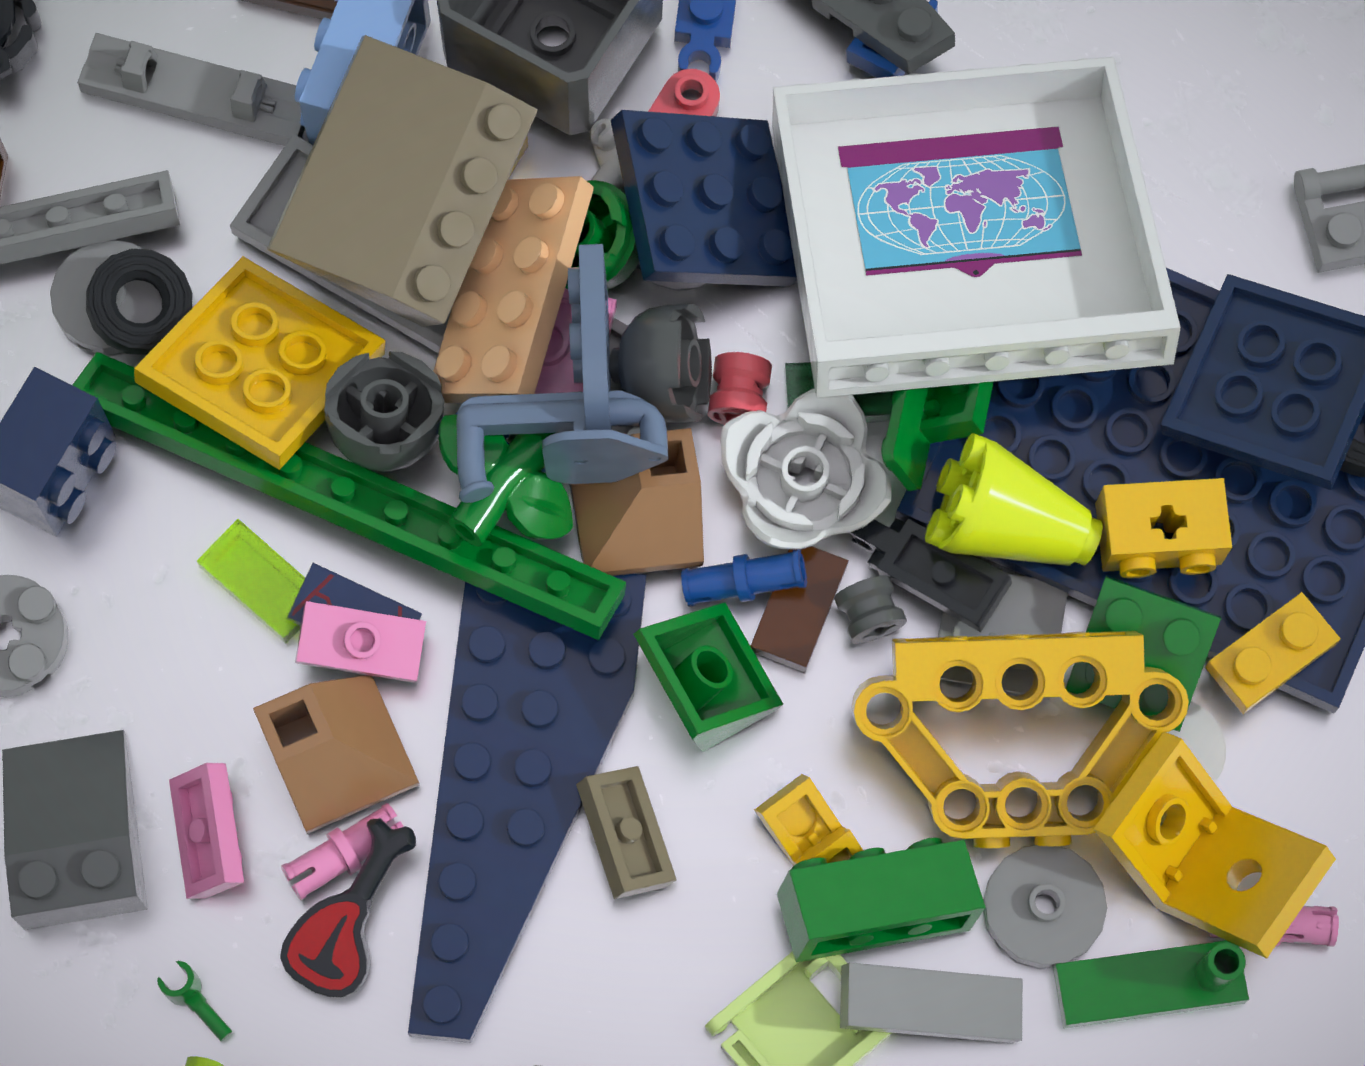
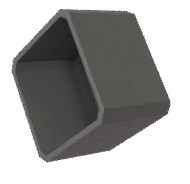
[437,0,663,135]

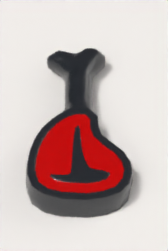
[280,818,416,997]

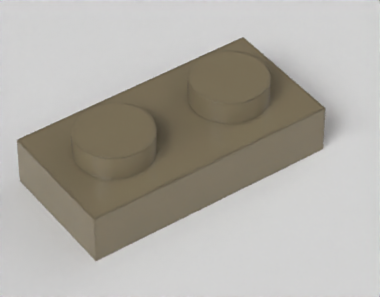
[576,766,677,899]

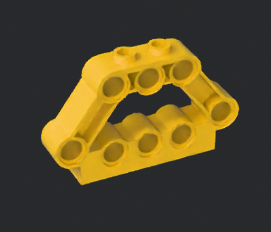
[851,631,1189,848]

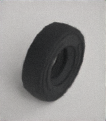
[86,249,193,355]

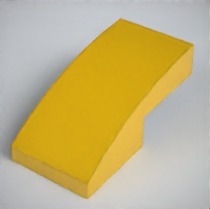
[754,774,863,866]

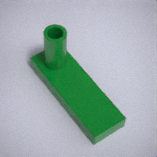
[1053,940,1249,1029]

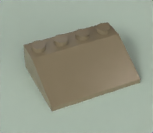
[266,35,538,327]

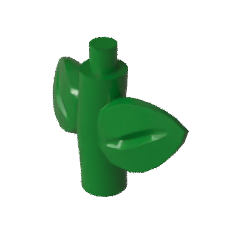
[438,414,573,547]

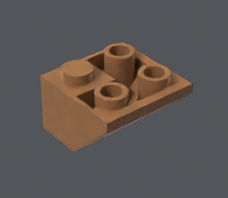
[569,428,704,576]
[253,675,420,834]

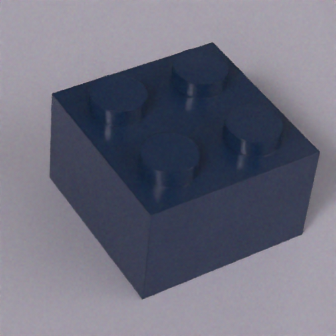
[0,366,116,537]

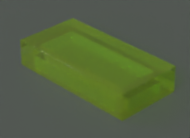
[197,519,305,644]

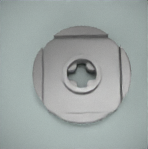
[0,575,68,697]

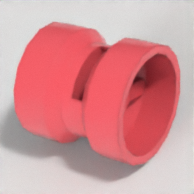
[707,352,772,425]

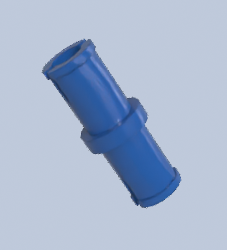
[681,549,807,607]

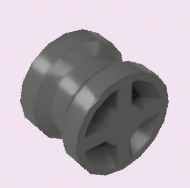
[834,575,907,644]

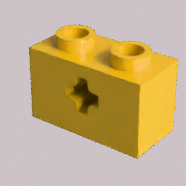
[1095,478,1232,578]

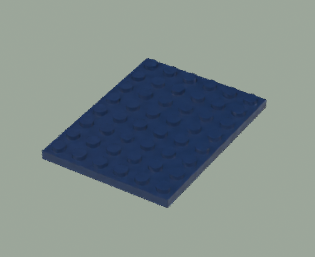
[895,268,1365,714]

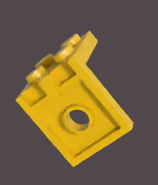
[1093,731,1336,959]

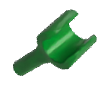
[157,961,232,1042]

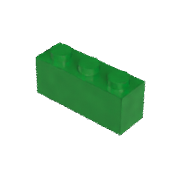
[777,837,986,962]

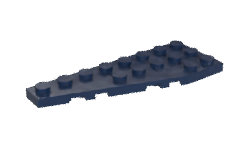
[408,574,646,1043]

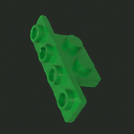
[881,381,994,491]

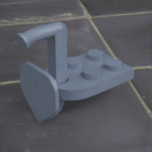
[456,244,668,503]

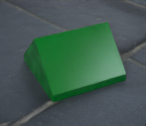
[633,602,784,752]

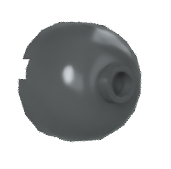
[610,304,712,423]
[324,351,444,472]

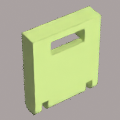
[705,951,892,1066]

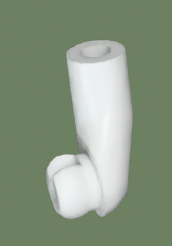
[590,118,623,189]

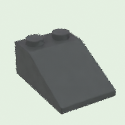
[2,730,148,930]

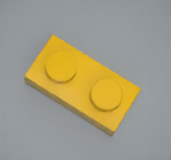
[1205,592,1341,714]

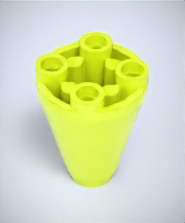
[925,433,1103,566]

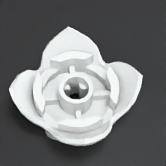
[720,389,892,549]

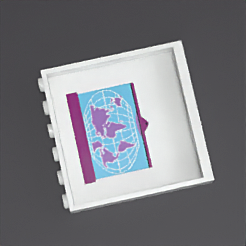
[772,57,1181,398]

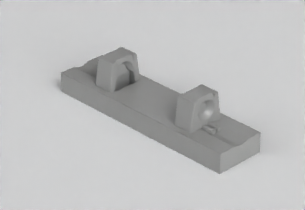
[77,33,305,146]

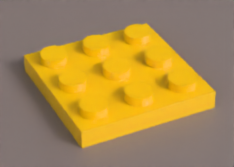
[134,256,386,470]

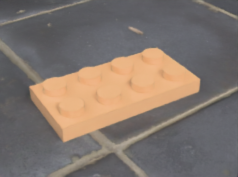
[433,176,594,403]

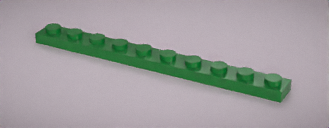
[72,352,626,640]

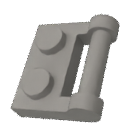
[1294,164,1365,273]

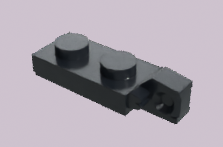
[850,518,1012,632]

